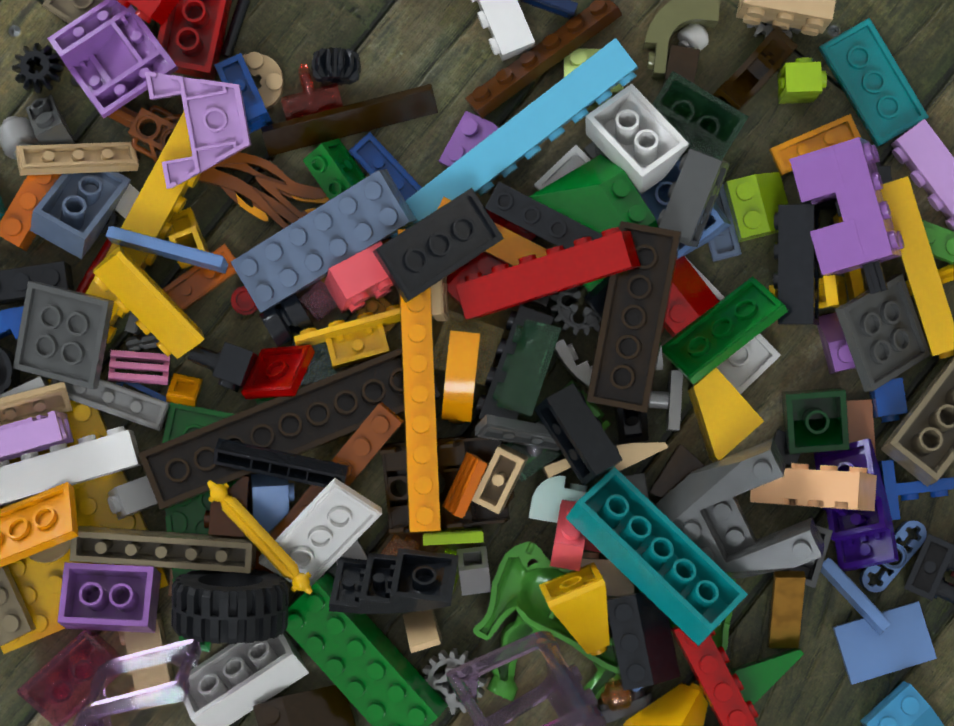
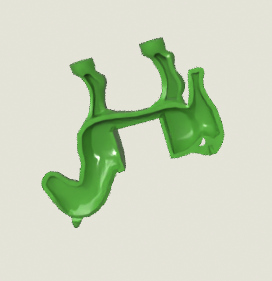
[473,541,736,726]

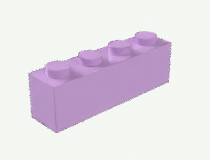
[891,119,954,231]

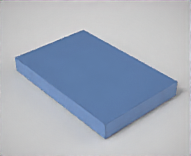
[832,601,937,685]

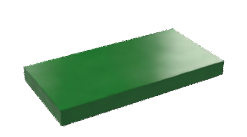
[662,276,788,385]

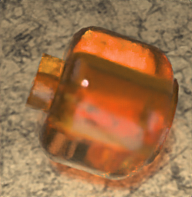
[601,680,633,712]

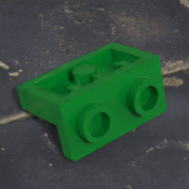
[303,139,366,200]

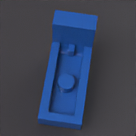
[214,53,273,134]
[878,460,954,520]

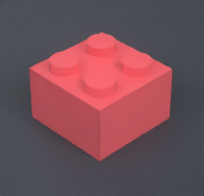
[324,241,394,313]

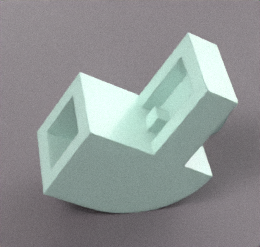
[528,476,588,523]

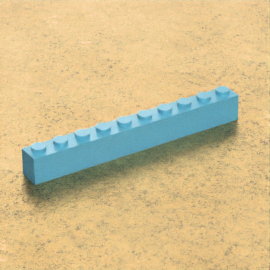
[391,38,639,238]

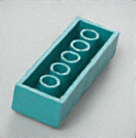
[566,467,748,646]

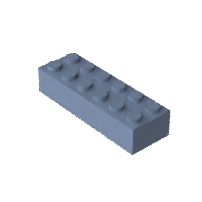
[231,169,417,313]

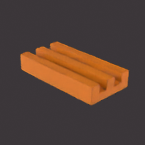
[443,452,487,519]

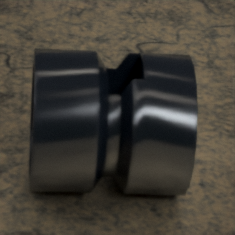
[259,294,314,347]

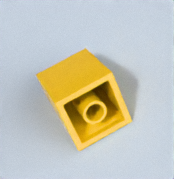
[688,368,764,463]

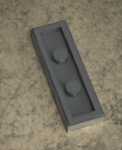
[475,414,560,451]

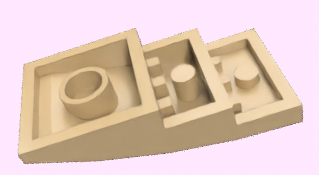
[542,442,668,479]

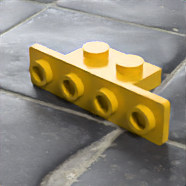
[293,304,401,369]

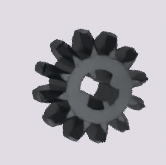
[12,43,64,94]
[311,47,361,86]

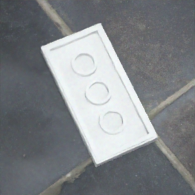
[259,478,382,586]

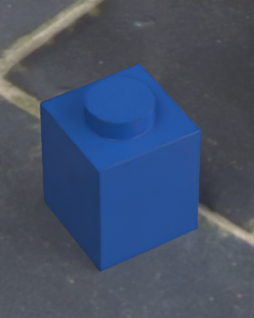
[869,378,908,423]

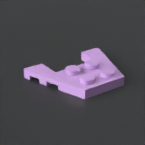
[145,72,251,189]

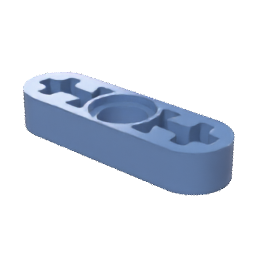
[859,520,927,593]

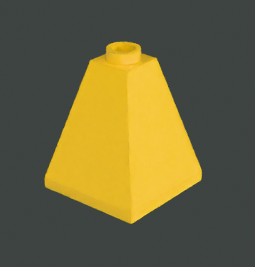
[539,562,610,656]
[623,683,708,726]

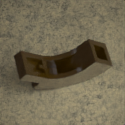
[704,26,798,125]

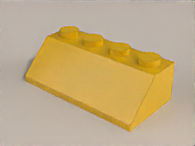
[93,245,205,359]

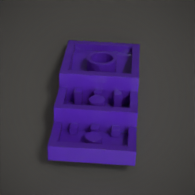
[814,438,899,572]

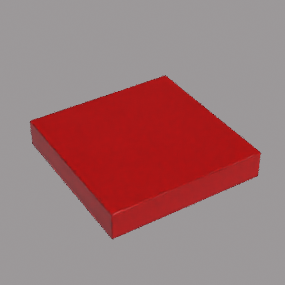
[241,345,315,399]

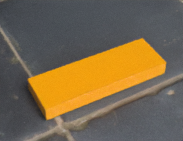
[769,114,861,176]

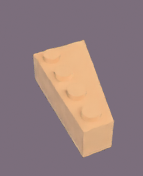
[750,463,877,511]

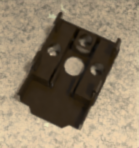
[380,436,515,535]

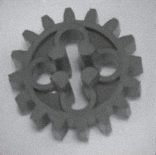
[550,285,602,336]

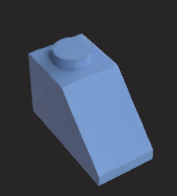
[251,474,295,533]

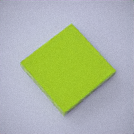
[423,527,484,546]

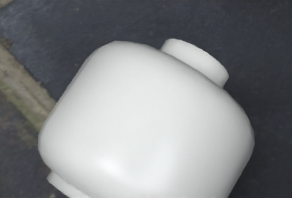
[677,24,709,51]

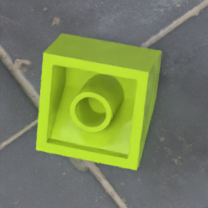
[724,172,788,242]

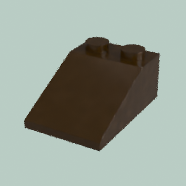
[253,685,356,726]

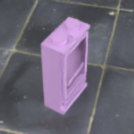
[0,410,74,461]

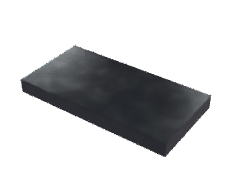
[373,188,504,303]

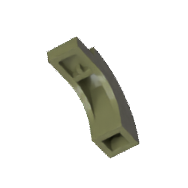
[643,0,721,80]

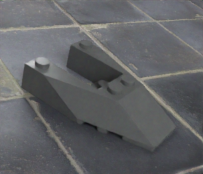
[655,438,824,579]

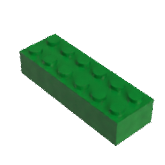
[286,573,448,726]

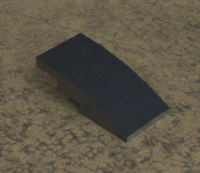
[329,548,459,614]

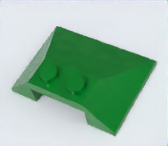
[529,154,658,293]

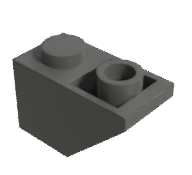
[26,95,76,145]

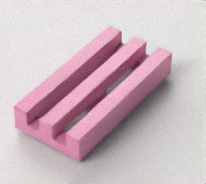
[108,350,170,385]

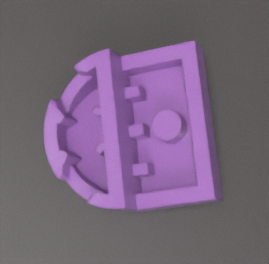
[438,111,499,168]

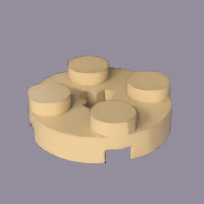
[242,52,284,110]

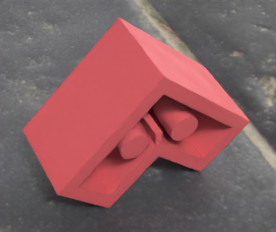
[550,500,601,571]

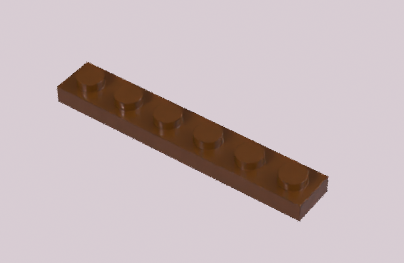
[465,0,622,119]

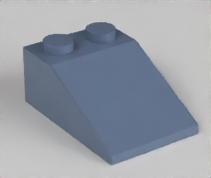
[30,172,131,259]

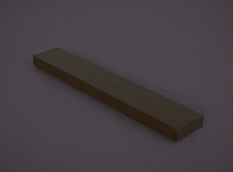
[261,84,438,156]

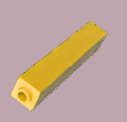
[880,176,954,359]

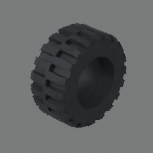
[171,569,289,644]

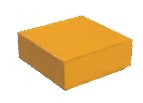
[166,373,203,407]

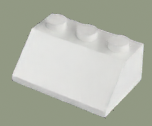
[585,83,689,194]

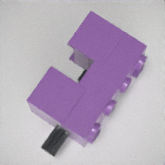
[789,137,904,294]

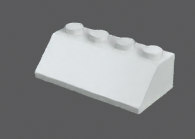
[175,631,309,726]

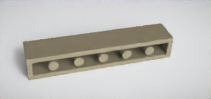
[70,526,257,573]

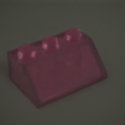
[17,629,126,726]

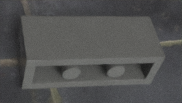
[657,149,731,247]

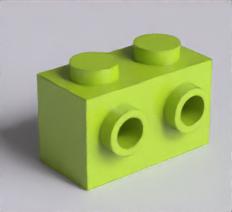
[777,57,827,104]

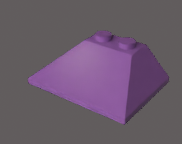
[47,0,178,118]

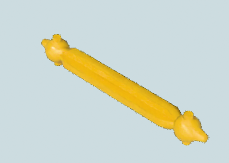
[207,480,313,595]

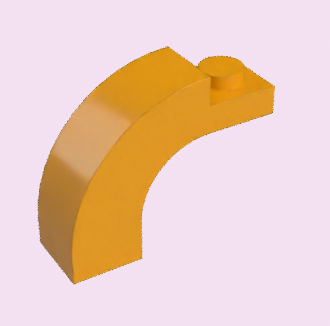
[442,330,480,424]

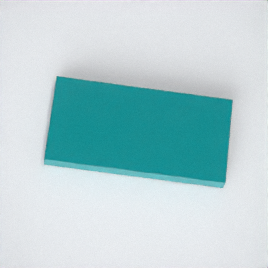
[818,18,929,148]

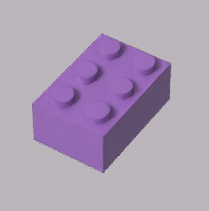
[57,562,161,633]

